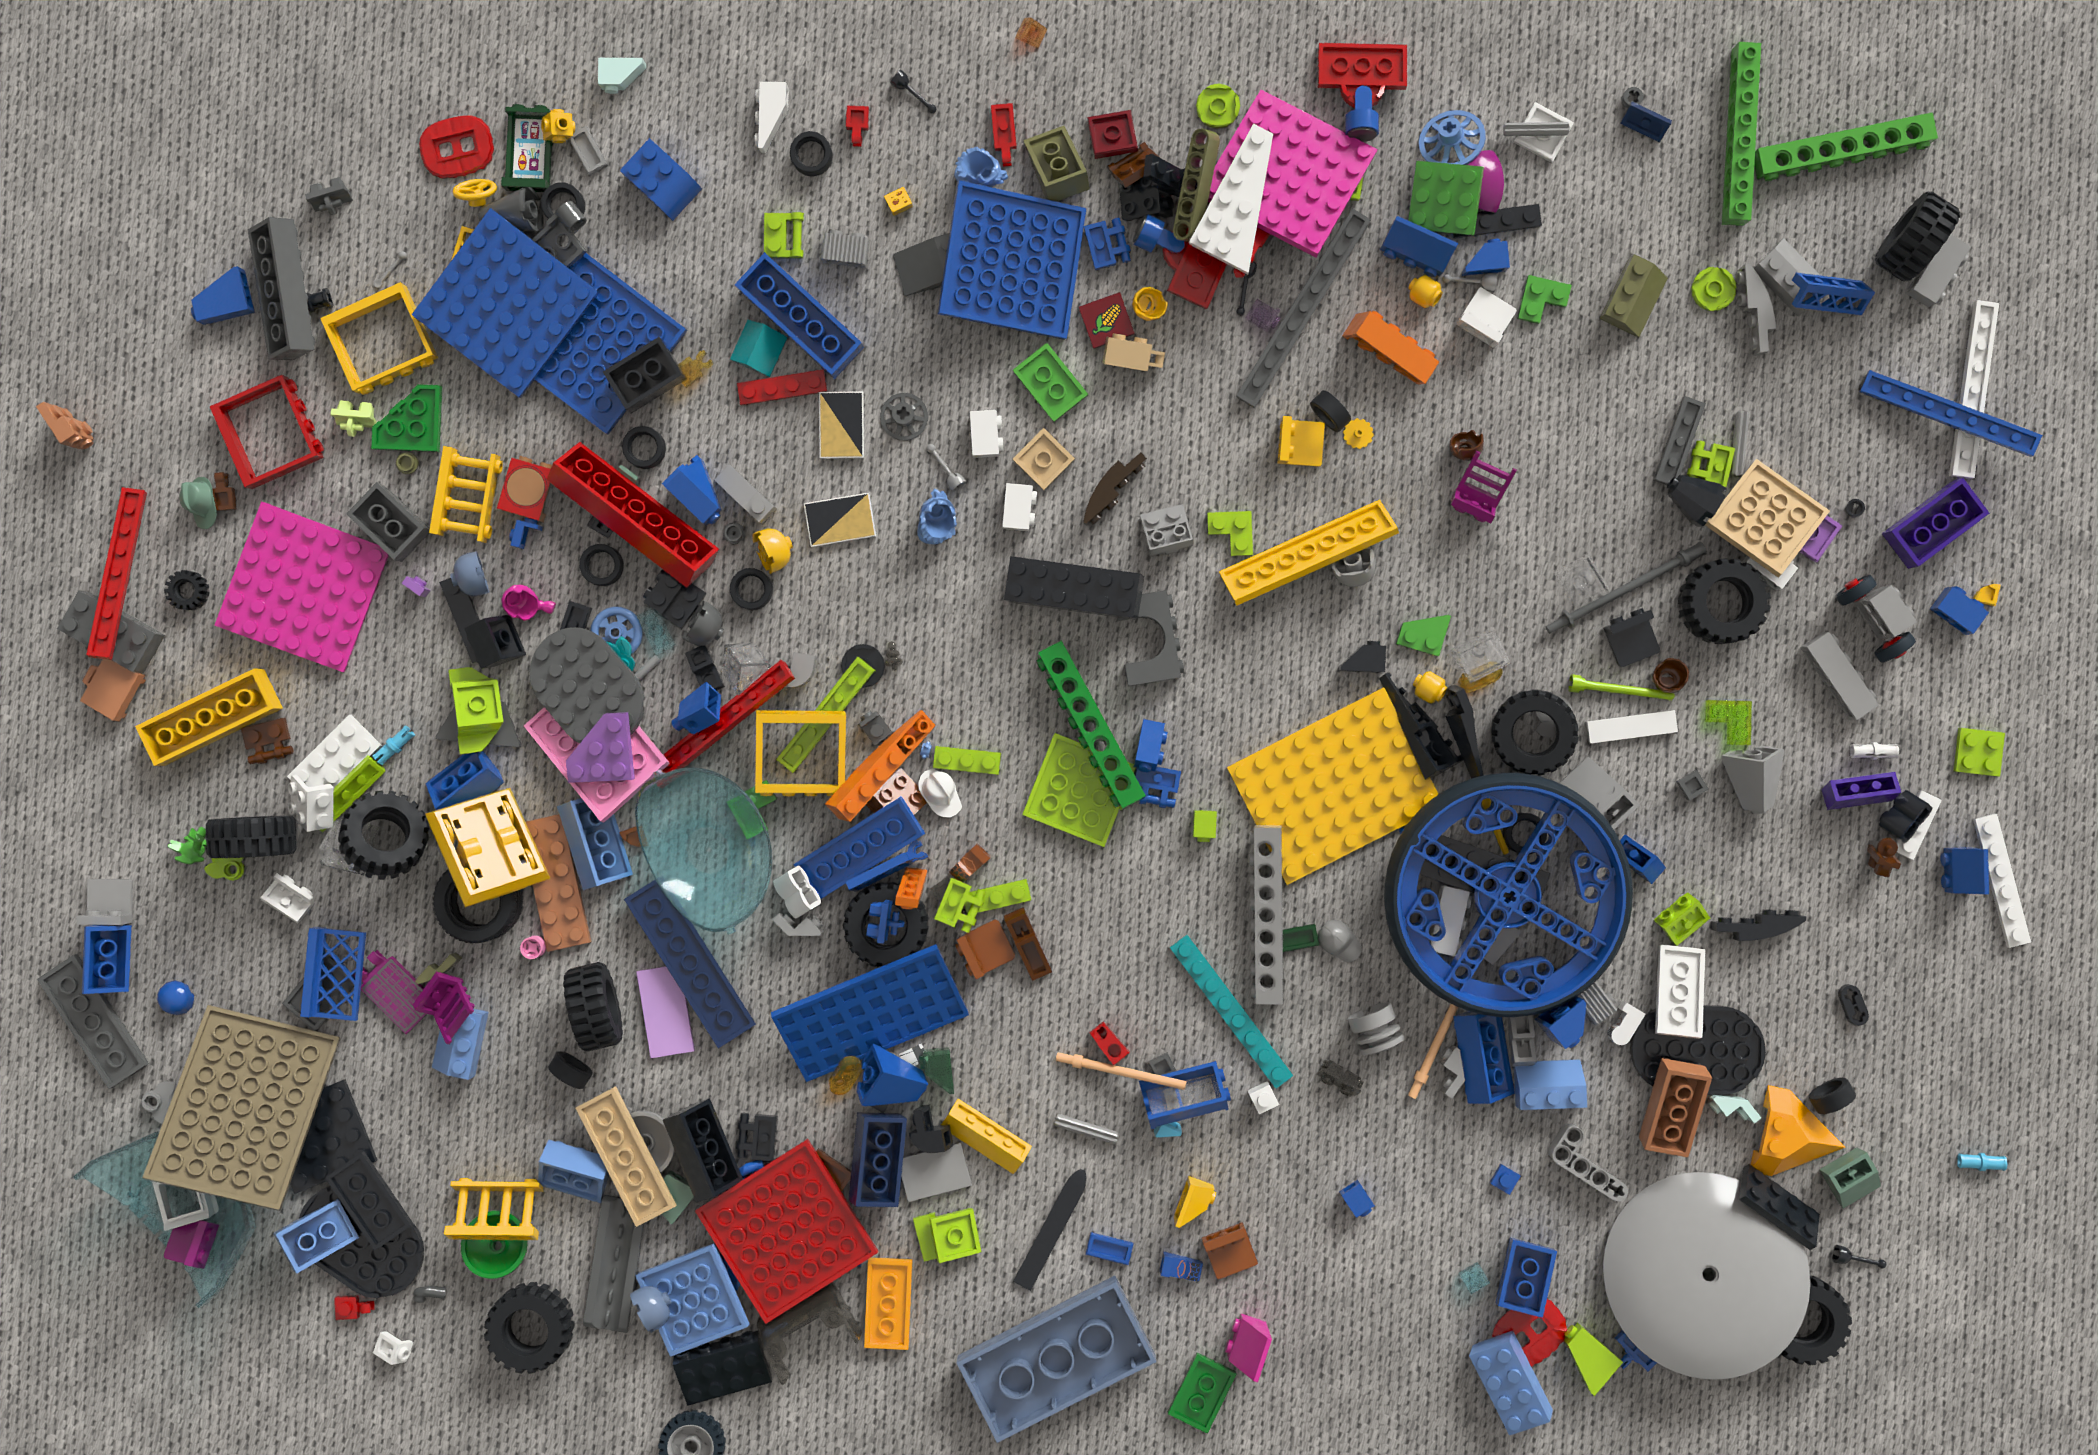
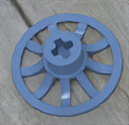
[1419,110,1486,165]

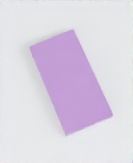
[636,966,695,1058]

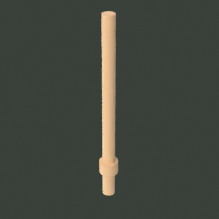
[1408,1004,1459,1099]
[1056,1052,1187,1090]

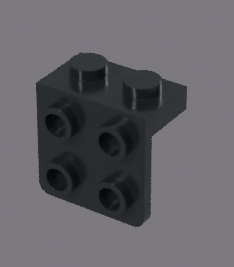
[1119,176,1174,221]
[1603,608,1660,667]

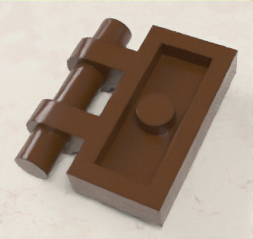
[241,718,294,765]

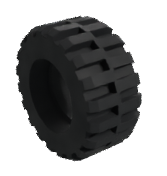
[1875,192,1961,281]
[1678,558,1771,644]
[1492,689,1579,776]
[338,790,429,880]
[205,816,297,858]
[843,882,929,967]
[563,962,623,1052]
[1781,1276,1852,1365]
[484,1282,575,1374]

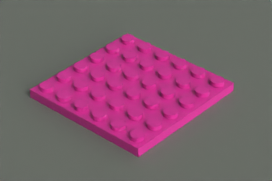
[1208,90,1378,258]
[214,501,389,672]

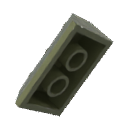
[1599,254,1668,338]

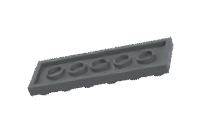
[37,954,149,1089]

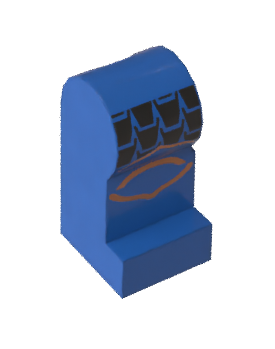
[1160,1251,1203,1281]

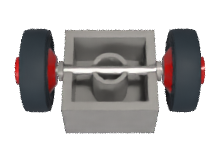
[1835,575,1917,663]

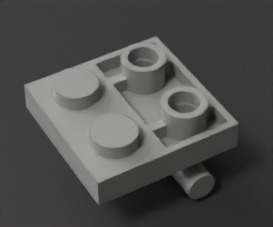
[1140,504,1194,556]

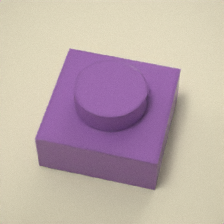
[402,576,430,597]

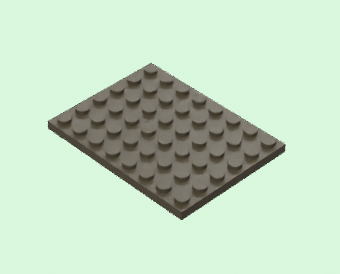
[142,1005,340,1211]

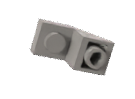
[772,912,824,936]
[1440,1045,1465,1098]

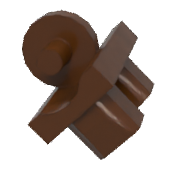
[1867,838,1901,878]

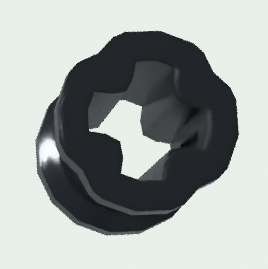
[307,288,334,312]

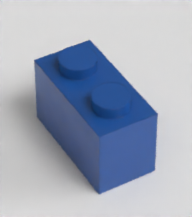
[1930,586,1989,635]

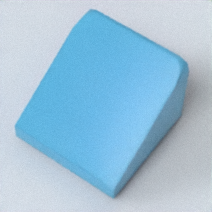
[1154,1122,1182,1137]

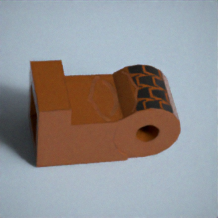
[949,843,991,882]

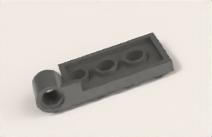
[532,201,587,268]

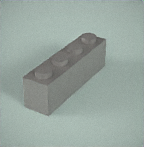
[1800,632,1879,720]

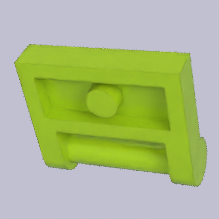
[764,212,804,258]

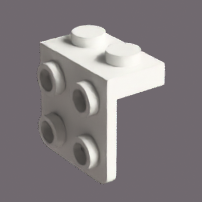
[288,775,333,832]

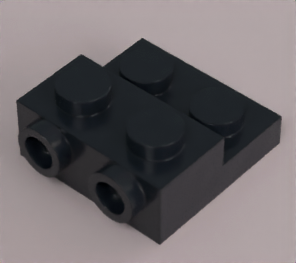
[643,569,707,630]

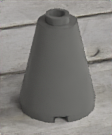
[478,187,544,232]

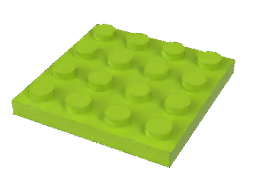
[1022,733,1135,847]

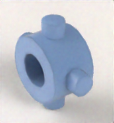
[920,741,932,759]

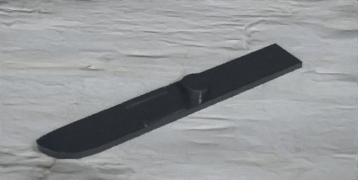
[1013,1169,1087,1291]

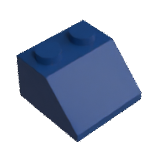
[1940,847,1989,894]

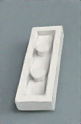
[1895,790,1942,860]

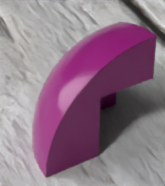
[1467,150,1504,213]

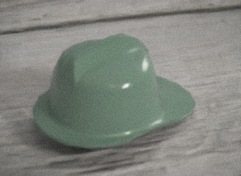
[179,477,217,529]

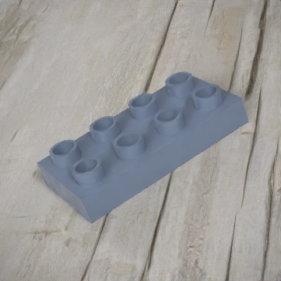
[956,1276,1156,1443]

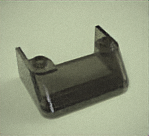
[757,1282,862,1385]

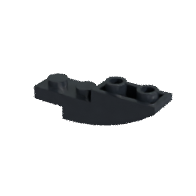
[1144,154,1210,204]
[1711,909,1806,941]

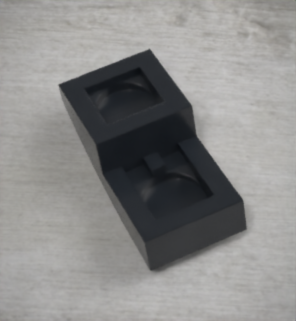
[685,645,725,691]

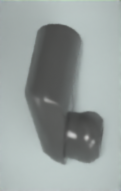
[413,1286,446,1303]

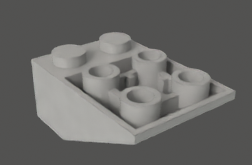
[1560,756,1640,829]

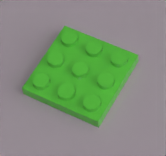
[1408,161,1484,235]

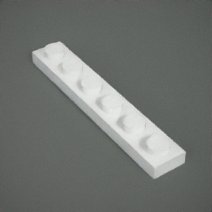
[1973,814,2031,948]

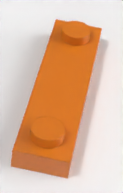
[895,867,927,909]

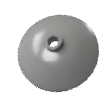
[630,1111,675,1172]

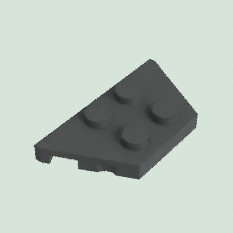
[435,701,521,747]

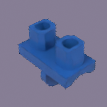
[866,900,905,944]

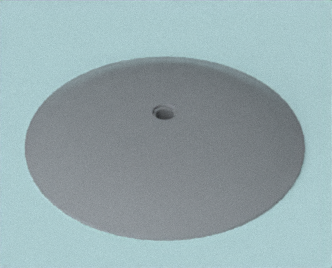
[1603,1172,1810,1380]

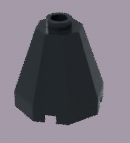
[1667,475,1727,527]

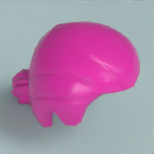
[501,584,556,621]

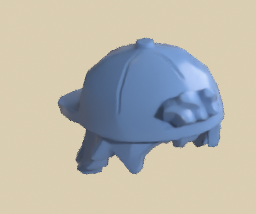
[954,147,1008,187]
[917,489,957,544]

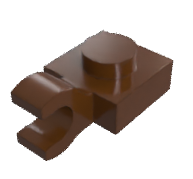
[212,472,237,511]

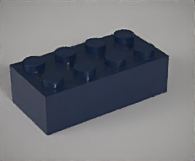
[848,1112,907,1207]

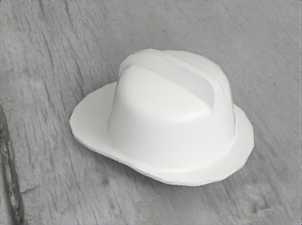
[918,768,962,817]

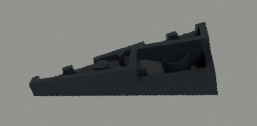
[1379,673,1464,780]

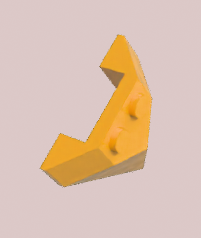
[1750,1085,1845,1176]

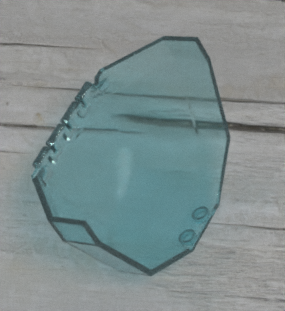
[73,1131,256,1308]

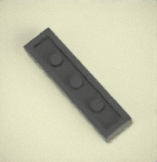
[1654,396,1706,485]

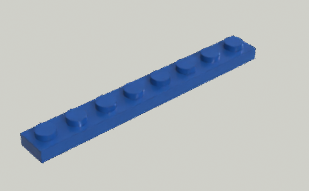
[1859,370,2043,457]

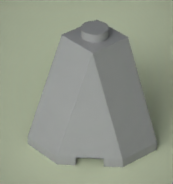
[1722,746,1784,814]

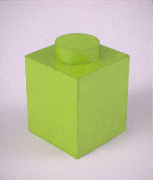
[1192,810,1217,842]

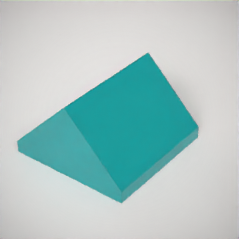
[730,320,788,377]

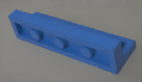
[1792,272,1875,315]

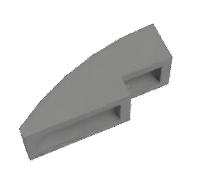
[1507,1015,1537,1067]

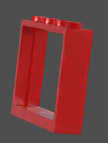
[209,375,324,489]

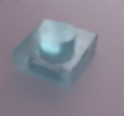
[1459,1262,1490,1294]

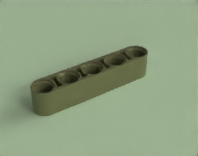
[1173,128,1220,242]

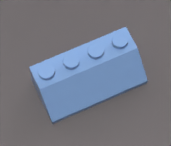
[557,798,633,890]

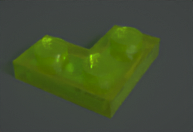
[1705,700,1752,745]

